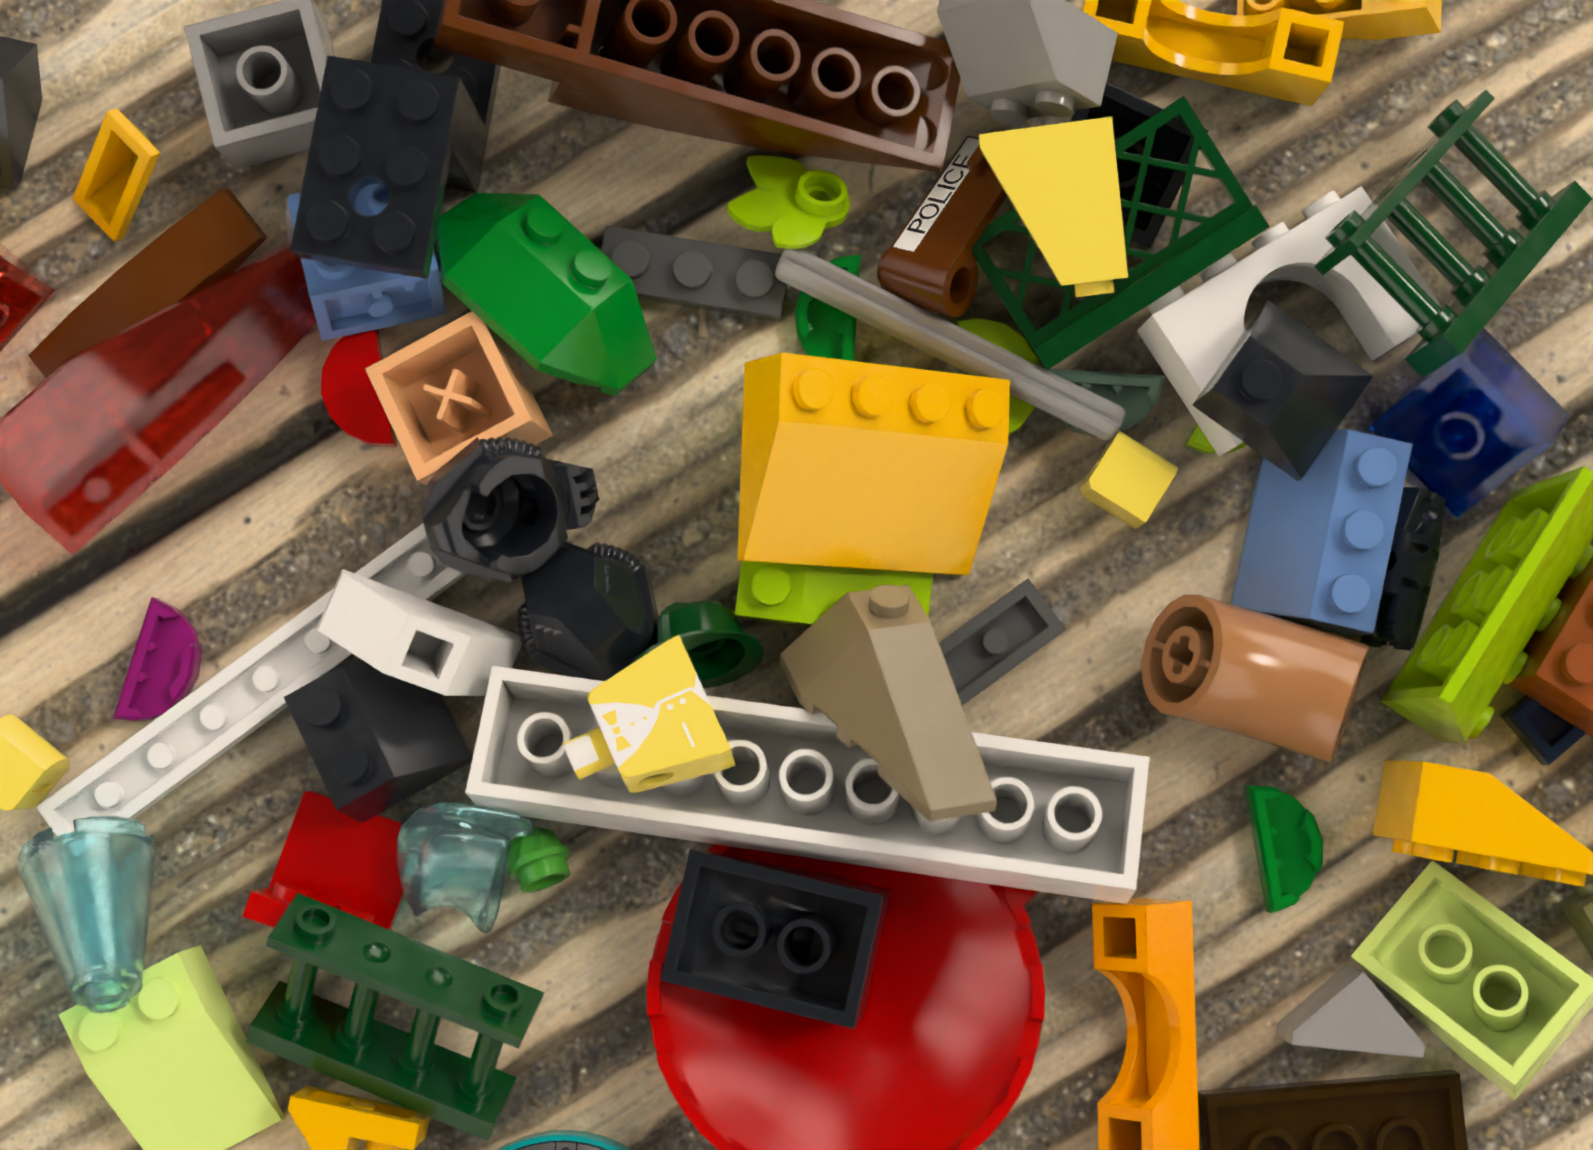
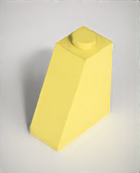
[979,117,1128,297]

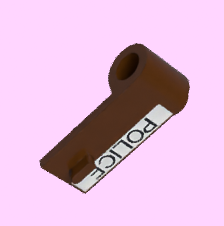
[877,135,1007,317]

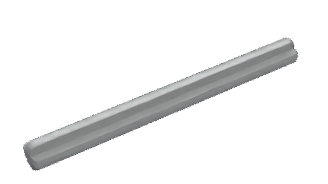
[775,248,1125,441]

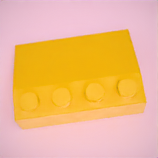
[737,352,1010,576]

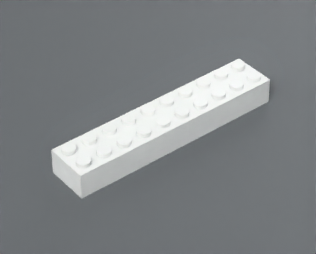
[465,666,1150,904]

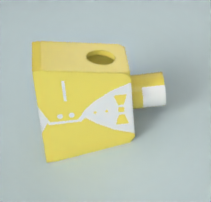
[563,635,736,793]

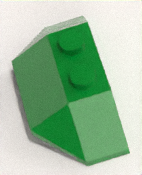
[435,193,657,397]

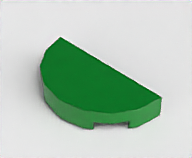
[794,254,861,361]
[1244,785,1323,913]

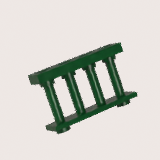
[1314,90,1593,378]
[246,893,544,1141]

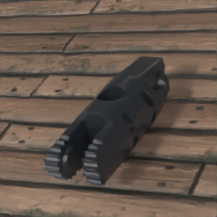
[1359,487,1446,651]

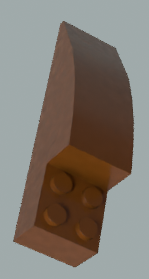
[433,0,961,172]

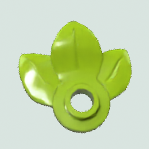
[726,155,851,249]

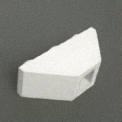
[317,569,522,696]

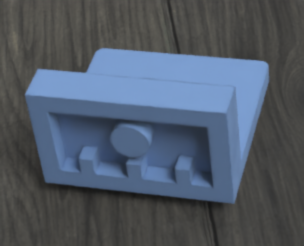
[287,184,447,341]

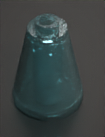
[17,816,156,1013]

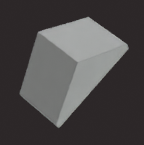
[1277,965,1425,1058]

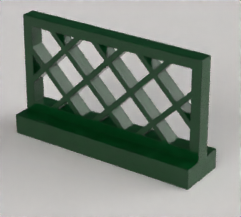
[972,96,1270,370]

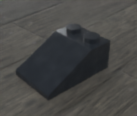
[661,849,891,1029]

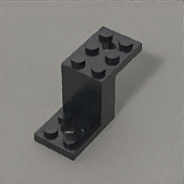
[290,0,501,279]

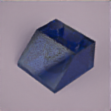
[1368,328,1571,518]

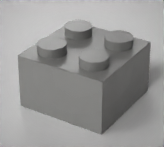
[184,0,335,169]

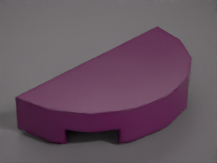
[113,597,202,721]

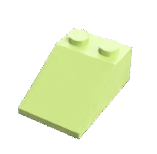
[1351,860,1593,1100]
[58,945,285,1150]

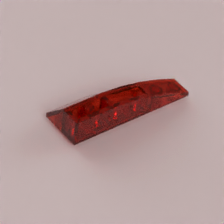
[0,243,317,555]

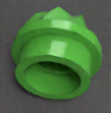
[507,827,571,893]

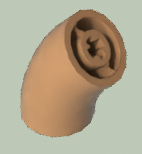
[1141,595,1370,763]

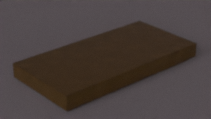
[1198,1070,1468,1150]

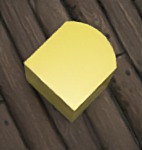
[1080,430,1179,529]
[0,714,70,811]

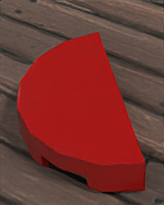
[321,329,397,447]

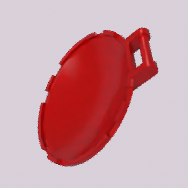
[647,844,1045,1150]

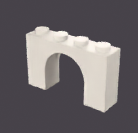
[1137,186,1441,457]

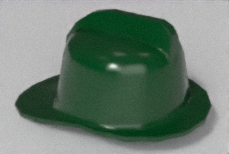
[630,600,764,689]

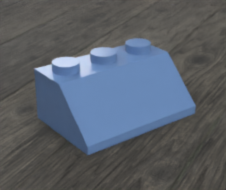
[1230,429,1412,637]

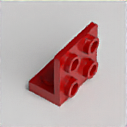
[242,791,426,930]

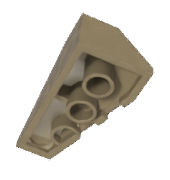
[780,585,997,822]

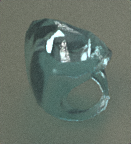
[397,802,533,934]

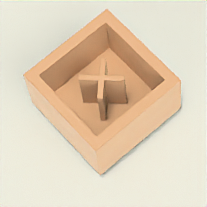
[365,311,553,485]

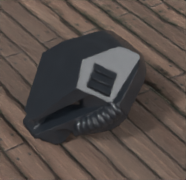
[422,436,599,583]
[517,540,659,681]

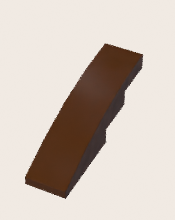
[28,189,268,404]

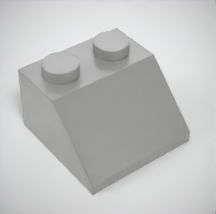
[937,0,1118,125]

